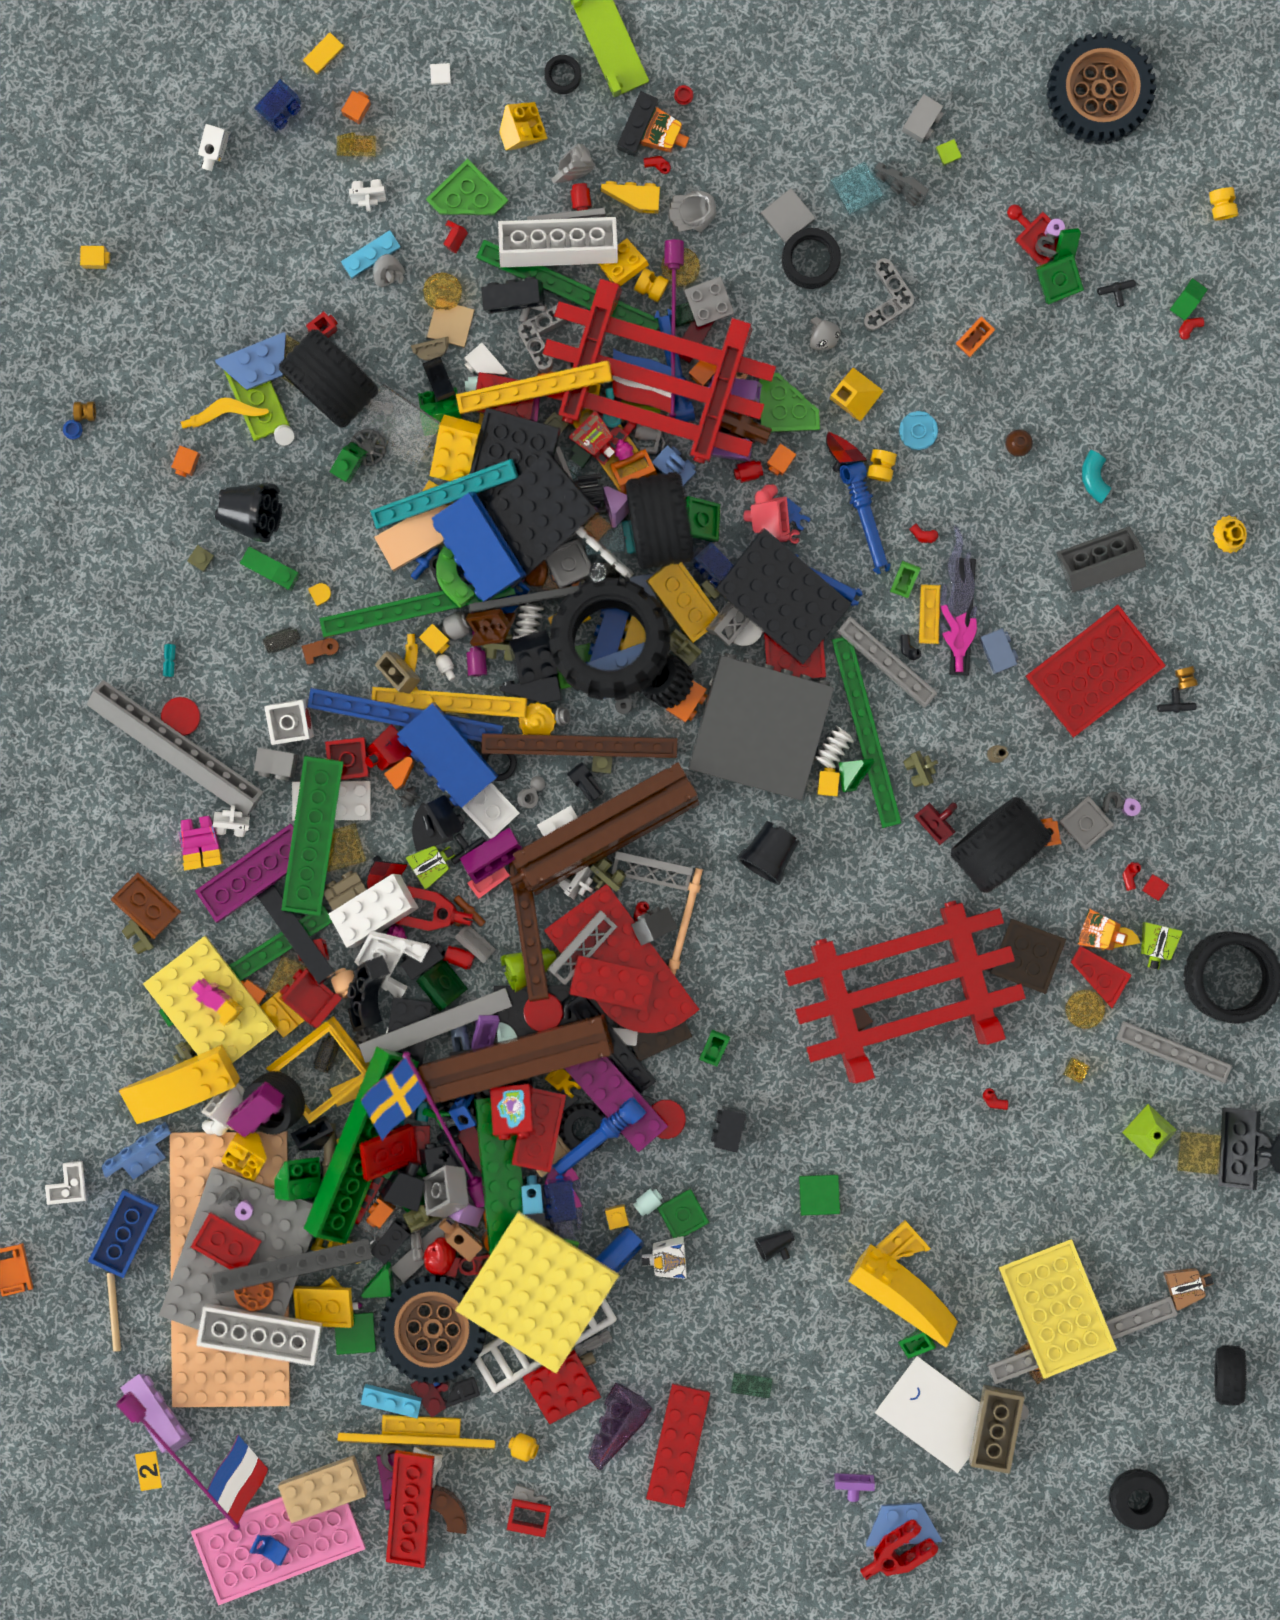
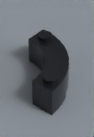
[347,955,390,1033]

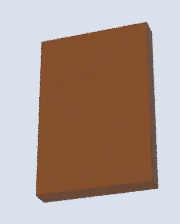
[111,873,181,939]

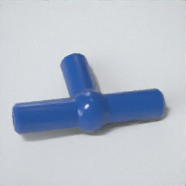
[411,547,440,580]

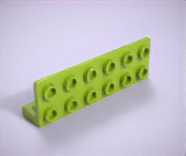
[570,0,649,98]

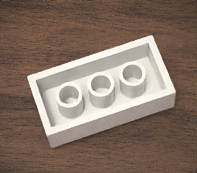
[328,874,419,948]

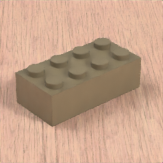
[969,1385,1025,1474]

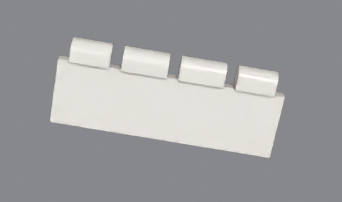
[575,526,634,578]

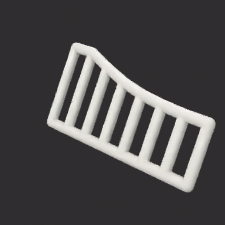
[475,1298,617,1393]

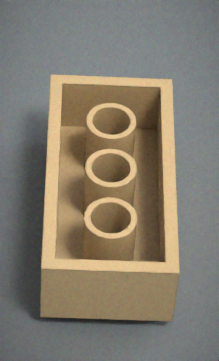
[278,1455,367,1523]

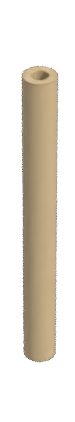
[107,1272,121,1351]

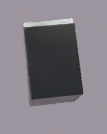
[291,1116,334,1150]

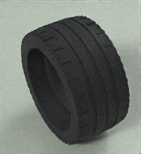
[782,228,841,289]
[242,1071,305,1135]

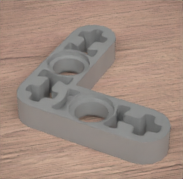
[864,258,914,331]
[518,305,568,373]

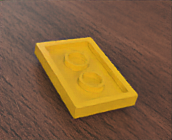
[293,1286,354,1328]

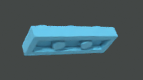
[341,230,401,279]
[361,1384,422,1418]

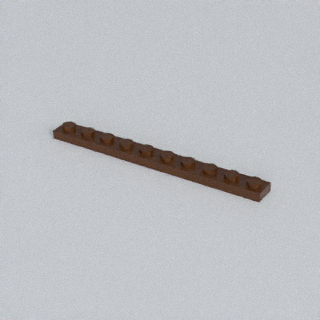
[481,733,678,758]

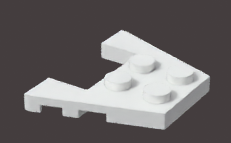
[354,931,430,998]

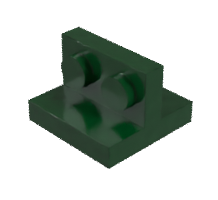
[416,959,468,1011]

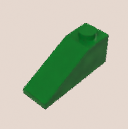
[240,547,300,591]

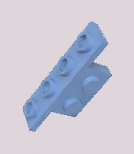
[102,1122,171,1180]

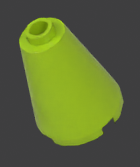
[500,948,557,992]

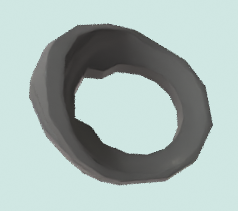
[381,1444,405,1472]

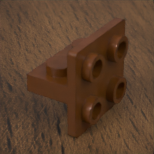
[466,609,516,646]

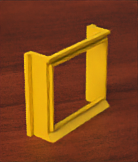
[266,1016,370,1124]

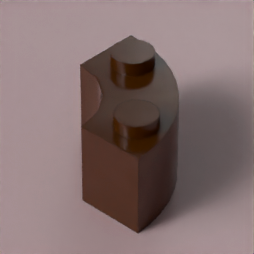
[430,1485,468,1534]

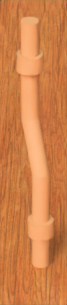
[668,868,703,975]

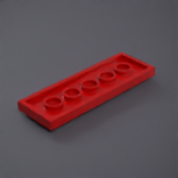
[646,1383,710,1508]
[386,1450,435,1568]

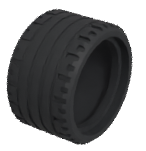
[279,329,378,428]
[626,471,694,569]
[951,797,1051,893]
[1183,931,1280,1024]

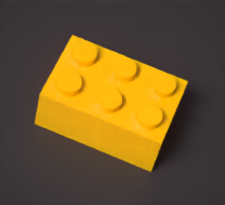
[430,415,482,481]

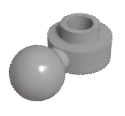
[517,776,545,808]

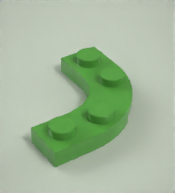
[436,546,475,608]

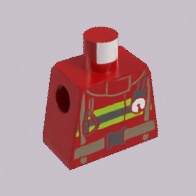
[569,411,616,460]

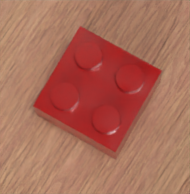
[325,737,370,780]

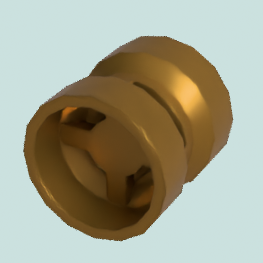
[73,401,96,421]
[1175,666,1198,690]

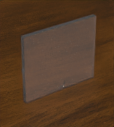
[358,383,440,468]

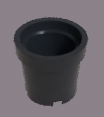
[737,821,799,885]

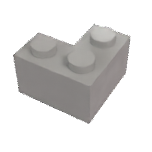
[254,748,298,781]

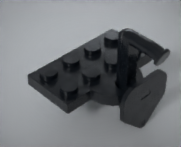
[1218,1107,1280,1190]

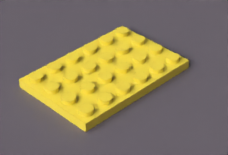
[143,936,277,1063]
[999,1239,1117,1379]

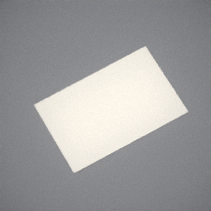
[875,1356,980,1473]

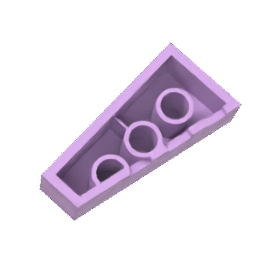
[120,1374,192,1453]

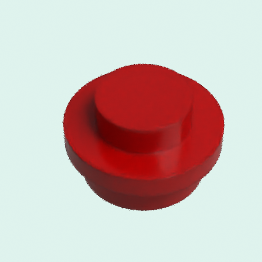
[674,85,693,105]

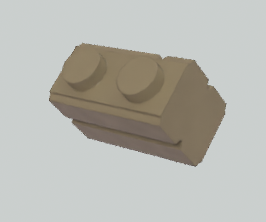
[375,651,421,694]
[324,870,367,911]

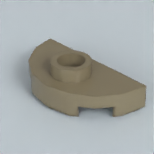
[411,337,449,361]

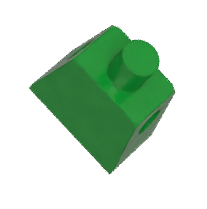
[329,442,368,484]

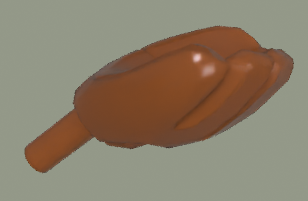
[525,561,548,587]

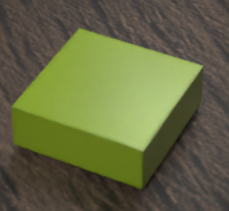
[936,139,962,166]

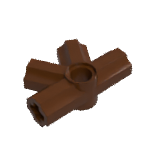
[721,411,772,445]

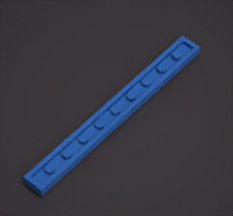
[307,688,503,742]

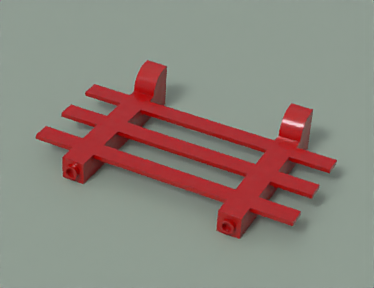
[535,279,776,464]
[784,900,1026,1084]

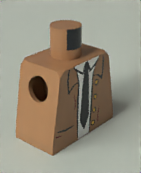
[439,1218,483,1262]
[1164,1268,1214,1310]

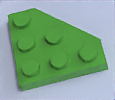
[426,158,509,215]
[759,373,820,432]

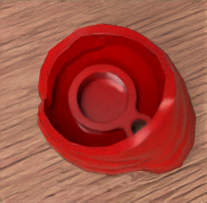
[424,1237,456,1276]

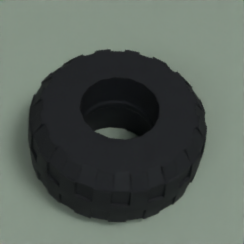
[1214,1345,1246,1405]
[1109,1469,1169,1530]

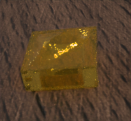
[1063,1057,1090,1084]

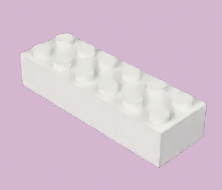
[498,217,618,267]
[196,1303,323,1366]

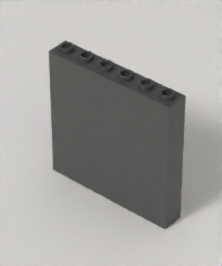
[688,652,834,801]

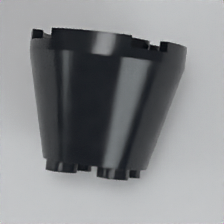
[215,483,282,543]

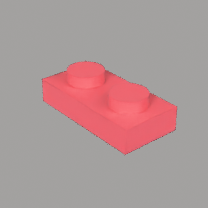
[467,867,510,899]

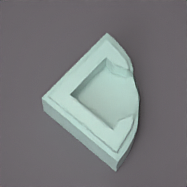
[497,1022,517,1042]

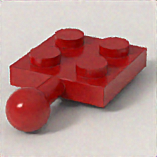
[1007,205,1059,266]

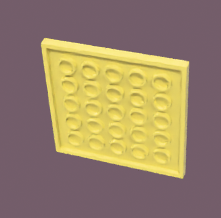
[456,1211,619,1373]

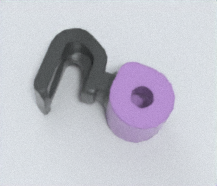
[1035,219,1065,258]
[1102,792,1141,816]
[217,1186,254,1220]

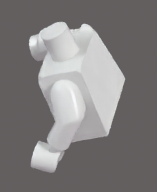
[201,1083,245,1136]

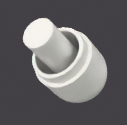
[436,654,456,681]

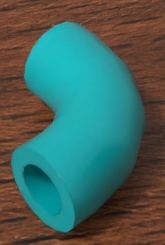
[1082,450,1112,504]

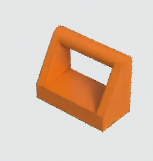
[610,449,657,495]
[384,757,415,790]

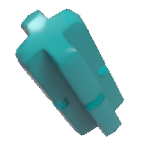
[622,520,636,554]
[163,644,176,677]

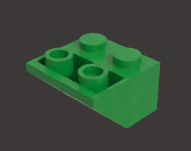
[418,387,462,436]
[274,1157,321,1201]

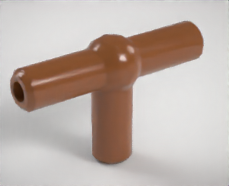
[454,895,486,927]

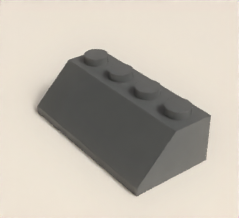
[1056,526,1146,592]

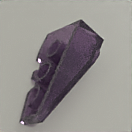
[588,1383,653,1470]

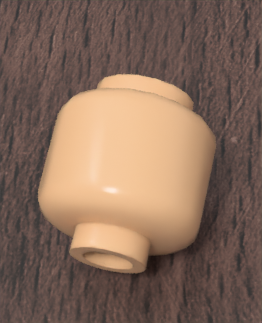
[331,968,355,998]

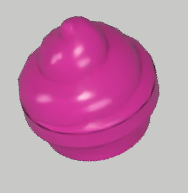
[615,439,634,461]
[387,925,407,939]

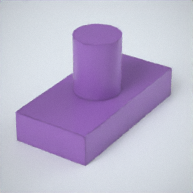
[471,1015,500,1049]
[834,1473,875,1502]

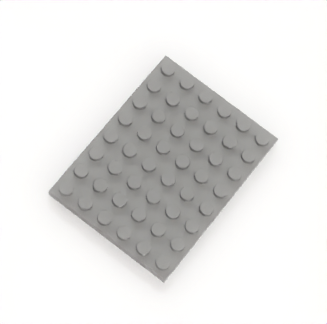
[159,1167,313,1330]

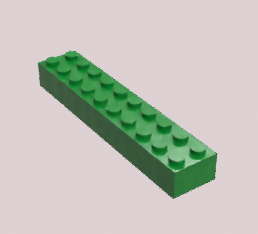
[303,1047,419,1244]

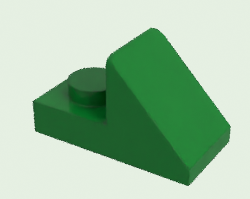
[699,1030,730,1067]

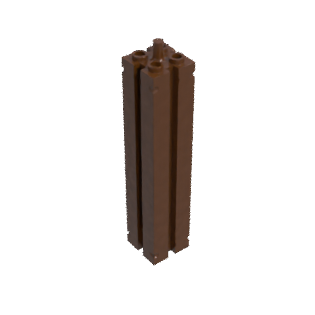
[509,762,699,896]
[417,1014,615,1105]

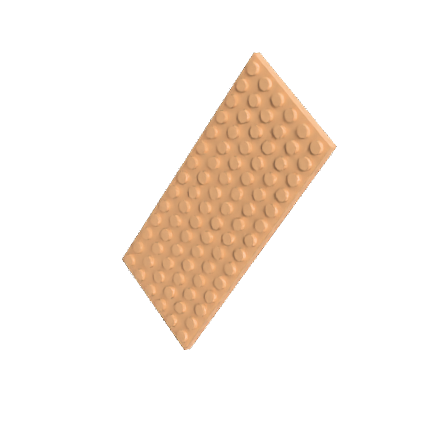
[170,1131,290,1407]

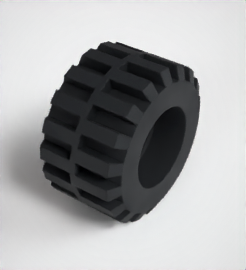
[643,655,694,708]
[560,1103,607,1152]

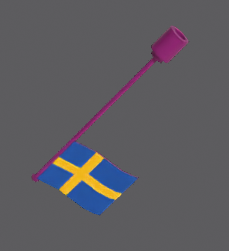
[361,1052,485,1208]

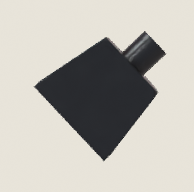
[380,1161,424,1212]

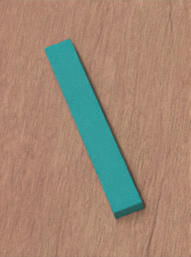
[370,459,518,529]

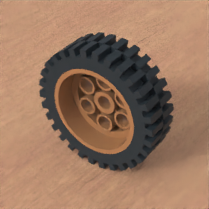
[1046,32,1156,145]
[379,1275,487,1384]

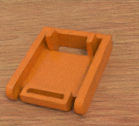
[0,1243,33,1297]

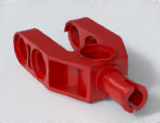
[395,886,474,931]
[860,1520,938,1580]

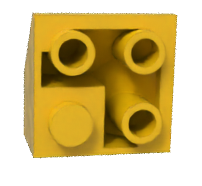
[499,102,548,150]
[829,368,884,422]
[221,1132,267,1182]

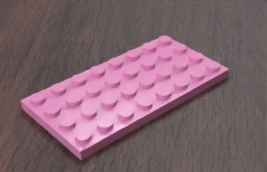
[191,1496,366,1605]

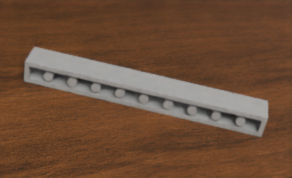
[87,680,263,817]

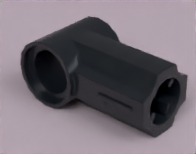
[567,762,604,802]

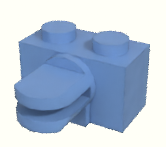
[652,445,696,487]

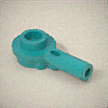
[603,388,622,428]

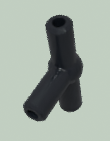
[1097,279,1136,307]
[1157,688,1197,713]
[451,833,486,865]

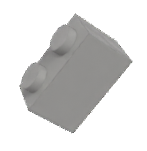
[902,94,944,143]

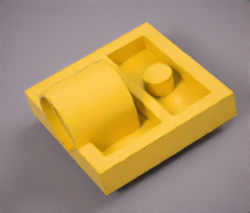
[598,238,649,286]

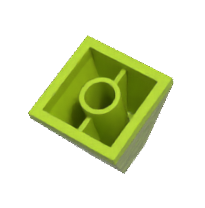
[1122,1104,1177,1159]

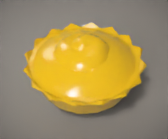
[1213,515,1247,553]
[518,702,556,735]

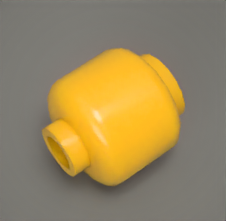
[508,1433,539,1462]

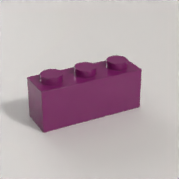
[460,827,523,884]
[226,1082,284,1137]

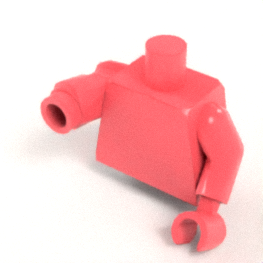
[743,484,800,544]

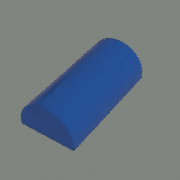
[595,1227,645,1273]

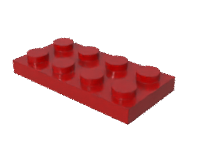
[569,956,655,1011]
[511,1088,566,1173]

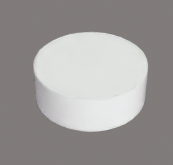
[274,425,294,445]

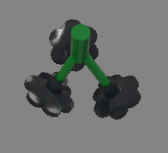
[422,1099,474,1145]

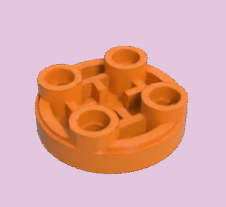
[234,1282,274,1311]

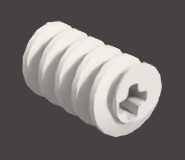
[512,604,544,639]
[814,725,854,768]

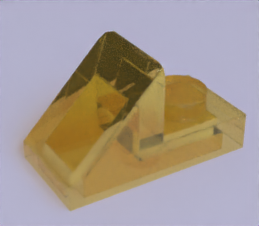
[337,132,376,157]

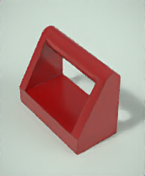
[507,1498,551,1538]

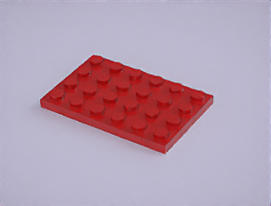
[1025,605,1166,738]

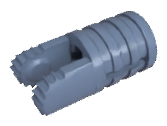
[450,1024,471,1051]

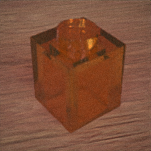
[584,513,612,541]

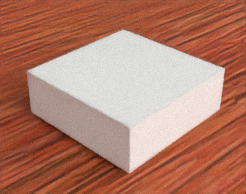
[430,63,451,85]

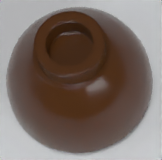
[1005,429,1033,457]

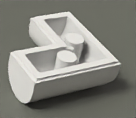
[45,1161,87,1205]

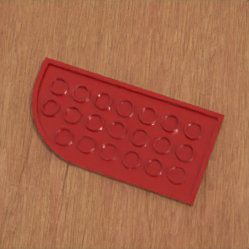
[544,884,700,1033]

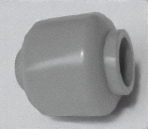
[442,611,471,640]

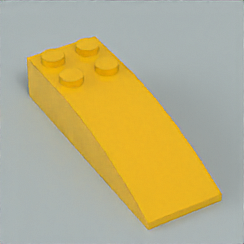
[119,1045,240,1124]
[848,1244,958,1347]

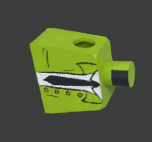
[406,845,455,889]
[1141,922,1182,970]

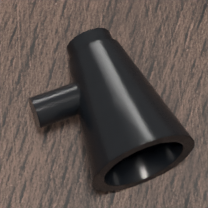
[754,1230,795,1262]

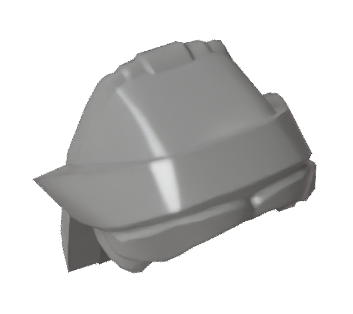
[551,143,595,183]
[668,191,716,232]

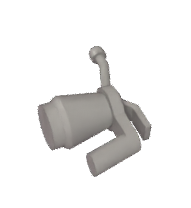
[634,413,670,454]

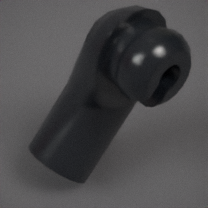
[900,634,921,661]
[562,994,576,1019]

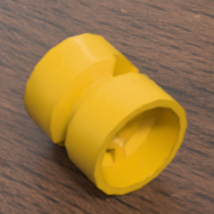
[1209,187,1239,221]
[634,268,669,303]
[867,449,897,482]

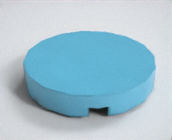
[899,411,938,450]

